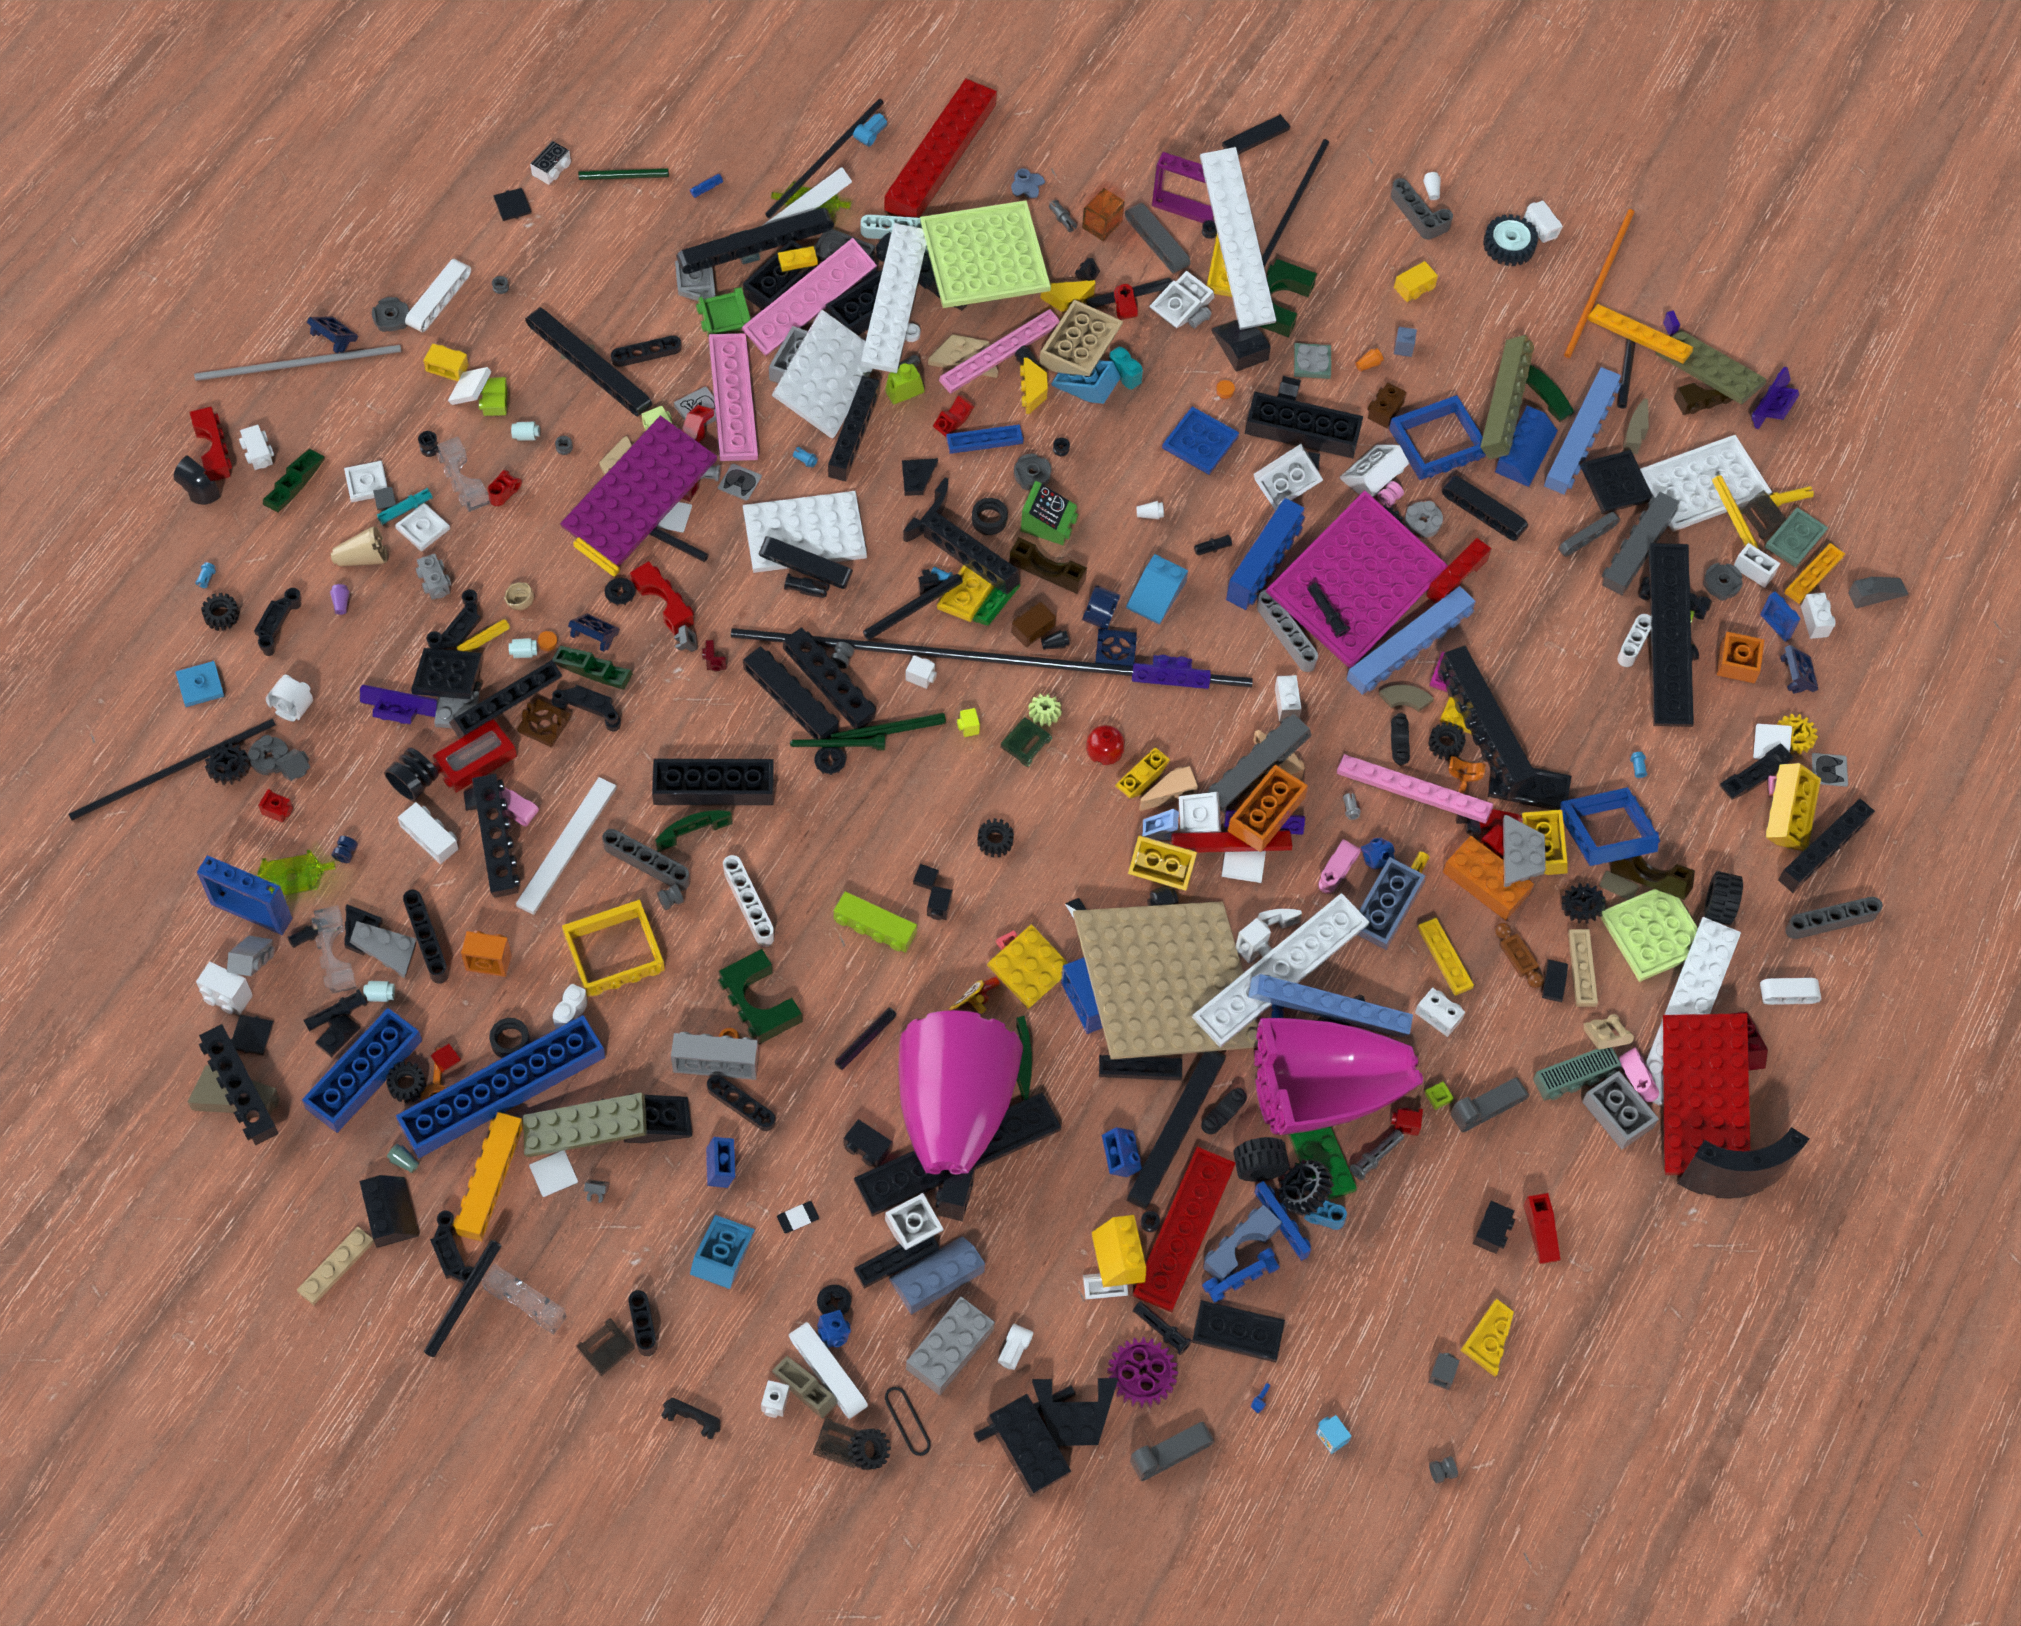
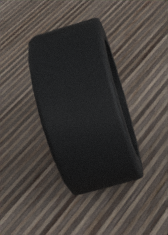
[972,498,1008,535]
[489,1018,530,1058]

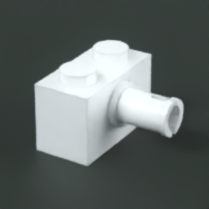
[1235,918,1273,963]

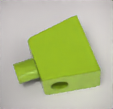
[885,363,925,405]

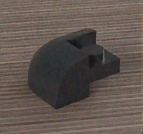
[173,455,221,505]

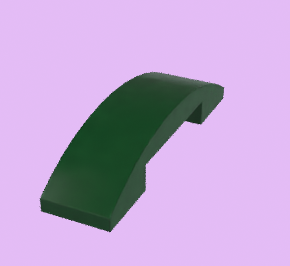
[1526,365,1574,422]
[655,810,732,852]

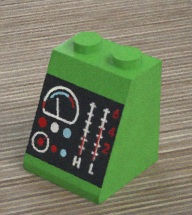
[1021,481,1079,545]

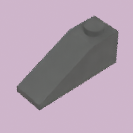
[1848,577,1909,608]

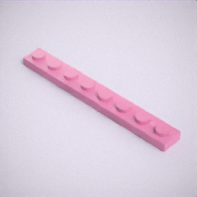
[939,309,1060,394]
[1337,754,1493,824]

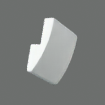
[1221,851,1266,883]

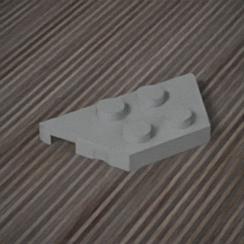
[675,260,715,301]
[1503,815,1545,887]

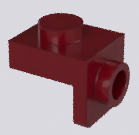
[702,640,726,672]

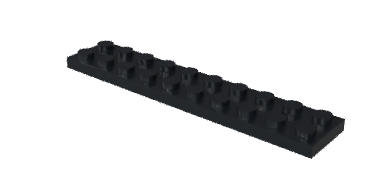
[1649,543,1694,727]
[854,1092,1062,1217]

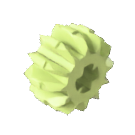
[1028,693,1062,727]

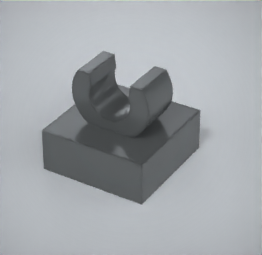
[674,625,698,652]
[584,1179,609,1203]

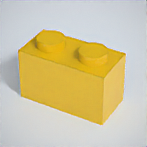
[1394,261,1438,302]
[423,343,469,381]

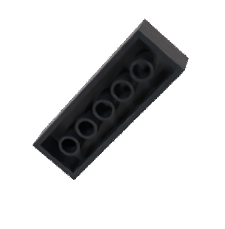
[1245,392,1364,459]
[652,759,774,805]

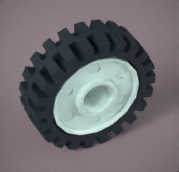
[1483,214,1538,266]

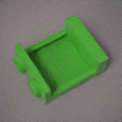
[696,287,751,337]

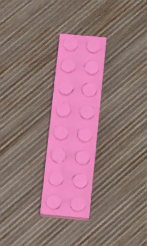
[742,238,877,357]
[709,334,758,461]

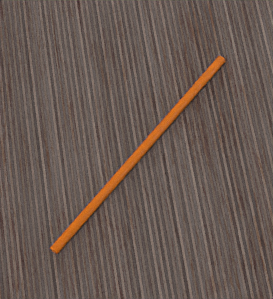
[1564,209,1635,358]

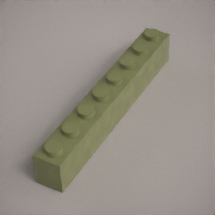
[1481,335,1534,460]

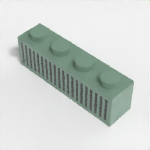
[1533,1047,1621,1101]

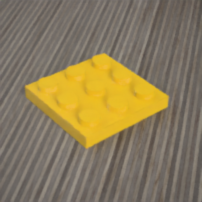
[987,924,1068,1009]

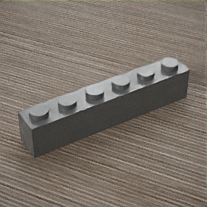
[1602,492,1680,596]
[1207,713,1312,814]

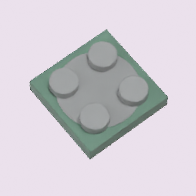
[1294,343,1331,379]

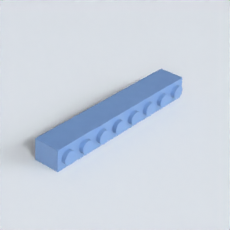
[1544,367,1622,495]
[1346,586,1476,695]
[1248,974,1413,1037]

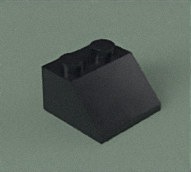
[935,1167,975,1222]

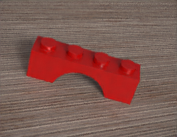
[189,406,232,482]
[1426,538,1492,604]
[630,561,694,636]

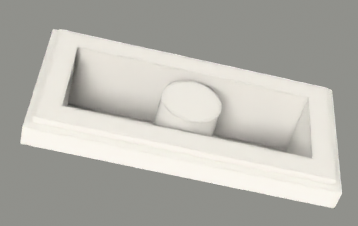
[1083,1273,1128,1299]

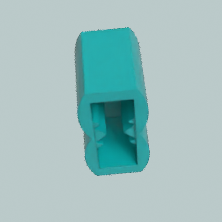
[1109,346,1143,390]

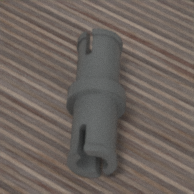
[1049,200,1077,232]

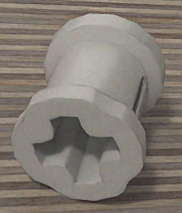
[700,465,721,482]

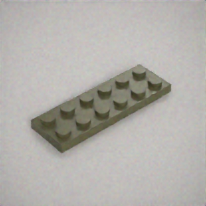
[1656,330,1766,405]
[523,1093,647,1157]

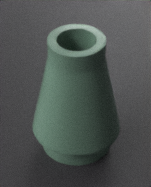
[387,1144,420,1173]

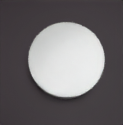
[905,323,920,342]

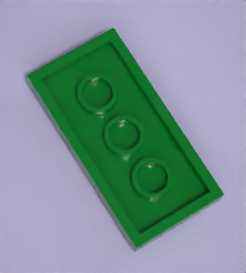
[1288,1127,1357,1200]

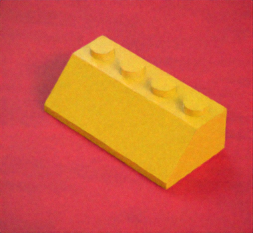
[1766,763,1821,851]

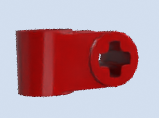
[1114,284,1138,320]
[488,470,522,507]

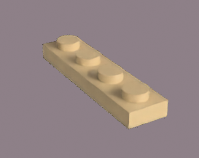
[1568,929,1598,1007]
[297,1226,374,1306]

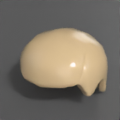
[504,582,534,611]

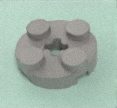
[1404,501,1443,537]

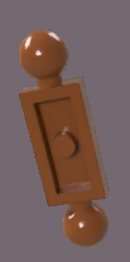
[1495,923,1544,988]

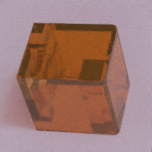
[1082,188,1125,241]

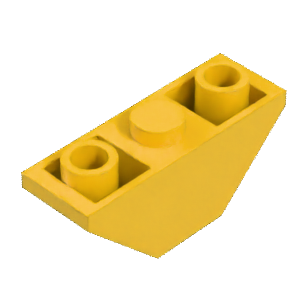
[1040,280,1095,312]
[1020,358,1048,414]
[1115,747,1170,798]

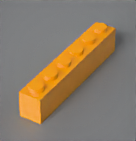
[454,1112,523,1242]

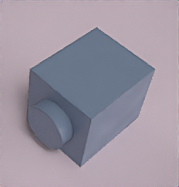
[1394,327,1417,357]

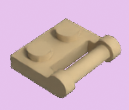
[1584,1014,1634,1050]

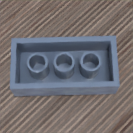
[1357,857,1426,950]

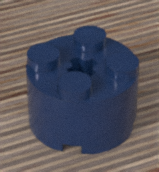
[1082,585,1121,630]

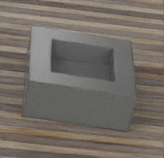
[373,487,396,510]

